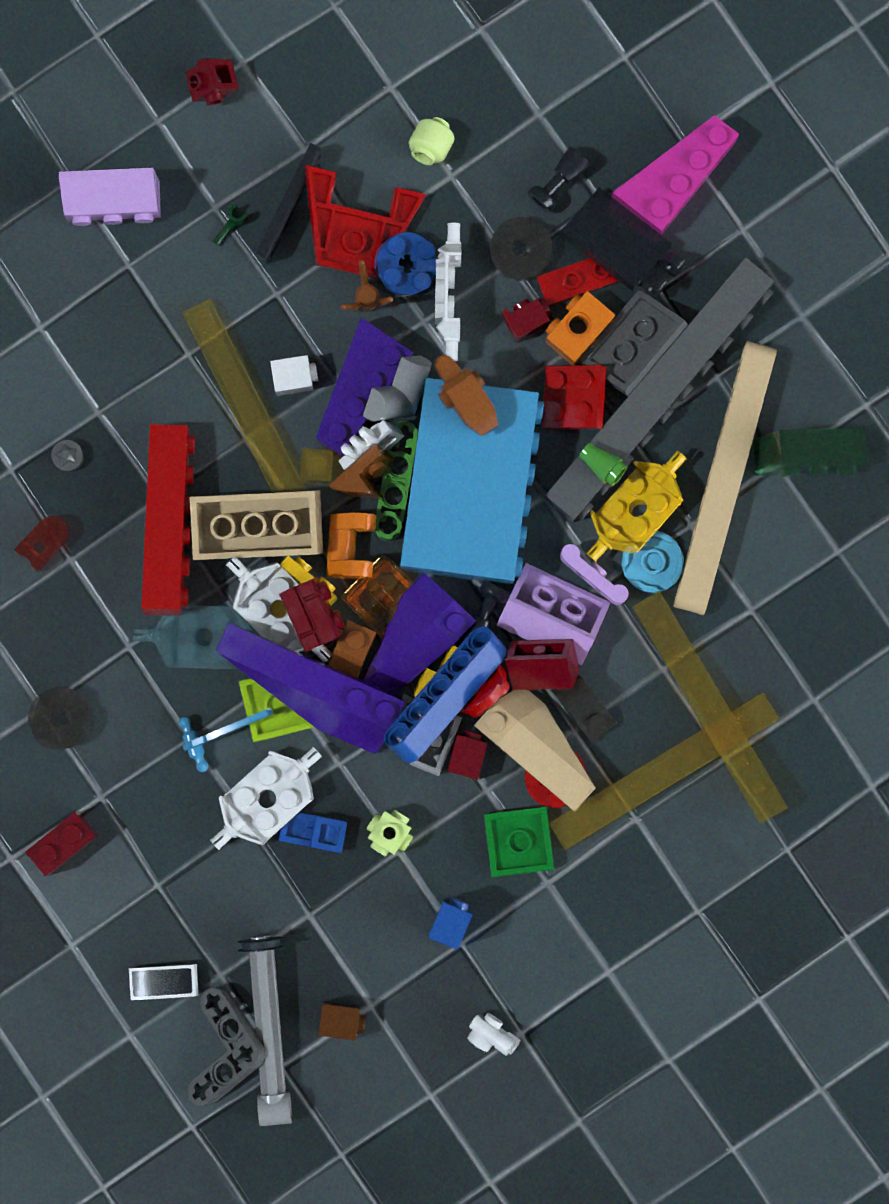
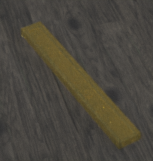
[182,299,306,493]
[632,591,788,824]
[549,693,779,850]

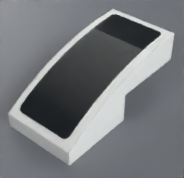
[129,964,199,1000]

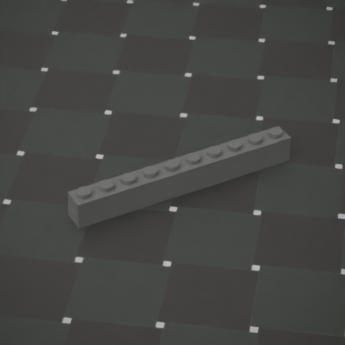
[544,258,774,522]

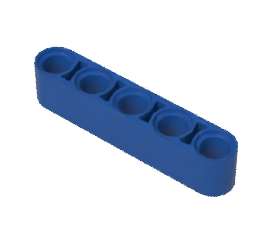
[384,626,507,763]

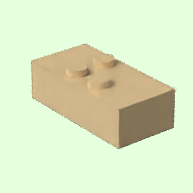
[190,490,323,560]

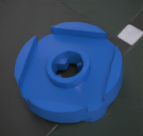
[374,232,437,296]

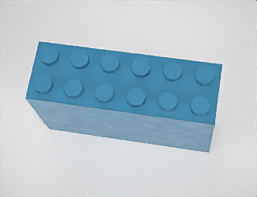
[400,378,544,585]

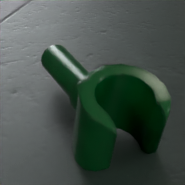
[213,204,247,246]

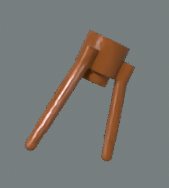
[340,260,393,312]

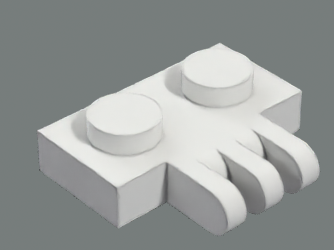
[339,420,404,470]

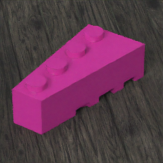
[612,115,739,235]

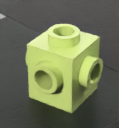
[366,809,413,857]

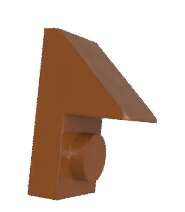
[329,445,394,499]

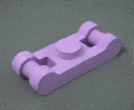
[560,544,629,605]

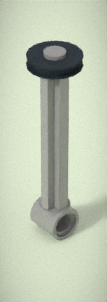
[237,935,292,1126]

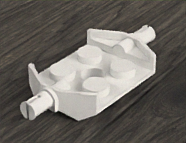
[435,223,461,361]
[226,556,333,663]
[210,747,322,850]

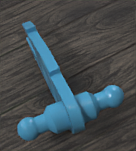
[179,708,273,772]

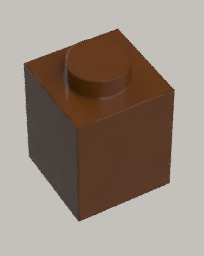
[318,1002,366,1041]

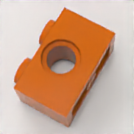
[545,291,616,366]

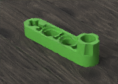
[375,421,418,542]

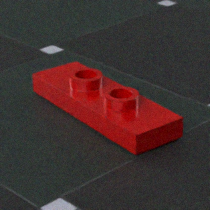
[537,258,620,307]

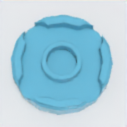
[621,531,684,593]

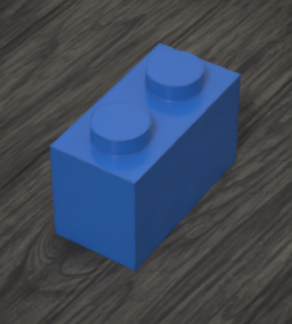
[428,897,473,950]

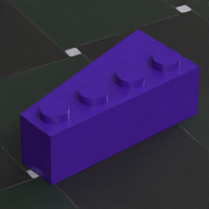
[316,317,413,458]

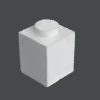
[270,355,318,396]

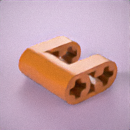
[326,513,376,579]

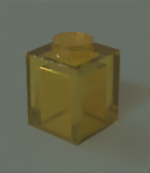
[300,448,335,485]

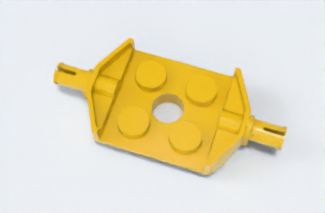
[586,451,687,562]

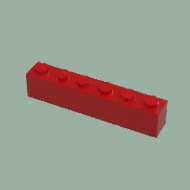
[141,424,195,616]

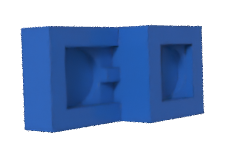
[278,812,347,853]

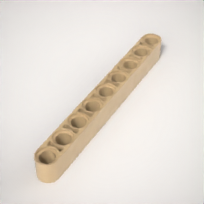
[673,341,777,615]

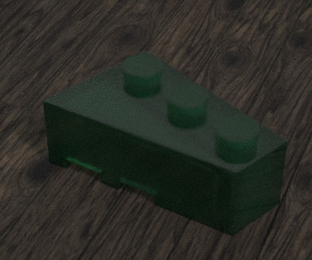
[753,428,868,477]

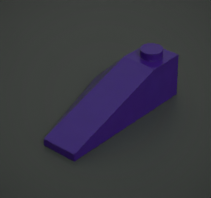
[361,572,476,694]

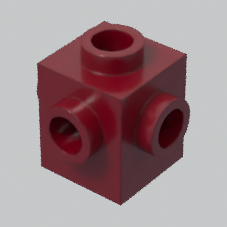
[185,58,239,106]

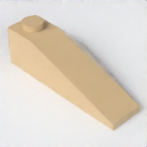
[474,690,595,812]

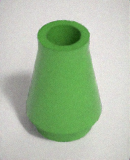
[579,442,627,486]

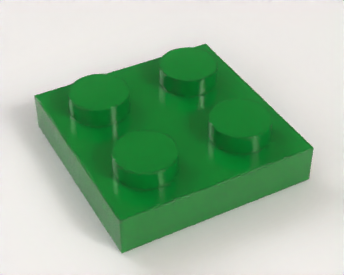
[484,807,554,877]

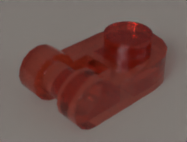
[14,516,69,572]

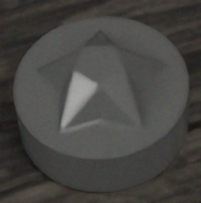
[51,440,84,472]

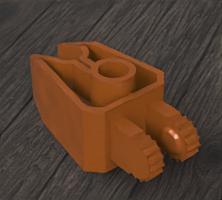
[434,355,498,436]

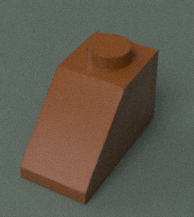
[329,620,377,678]

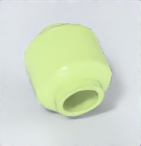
[408,117,454,165]

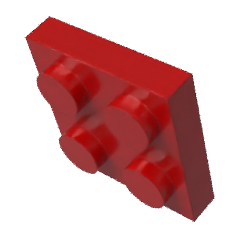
[542,365,607,430]

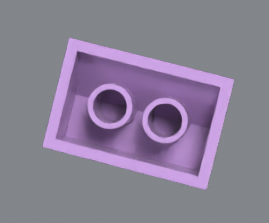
[59,168,161,226]
[496,563,611,665]

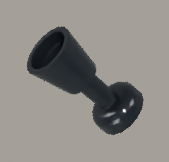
[527,146,591,213]
[459,581,511,641]

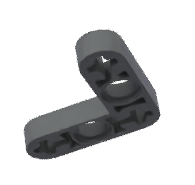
[187,988,265,1106]

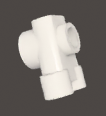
[467,1013,521,1056]

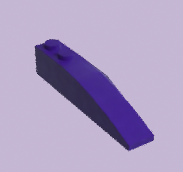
[215,622,405,754]

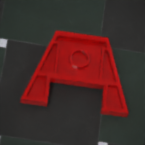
[305,165,426,279]

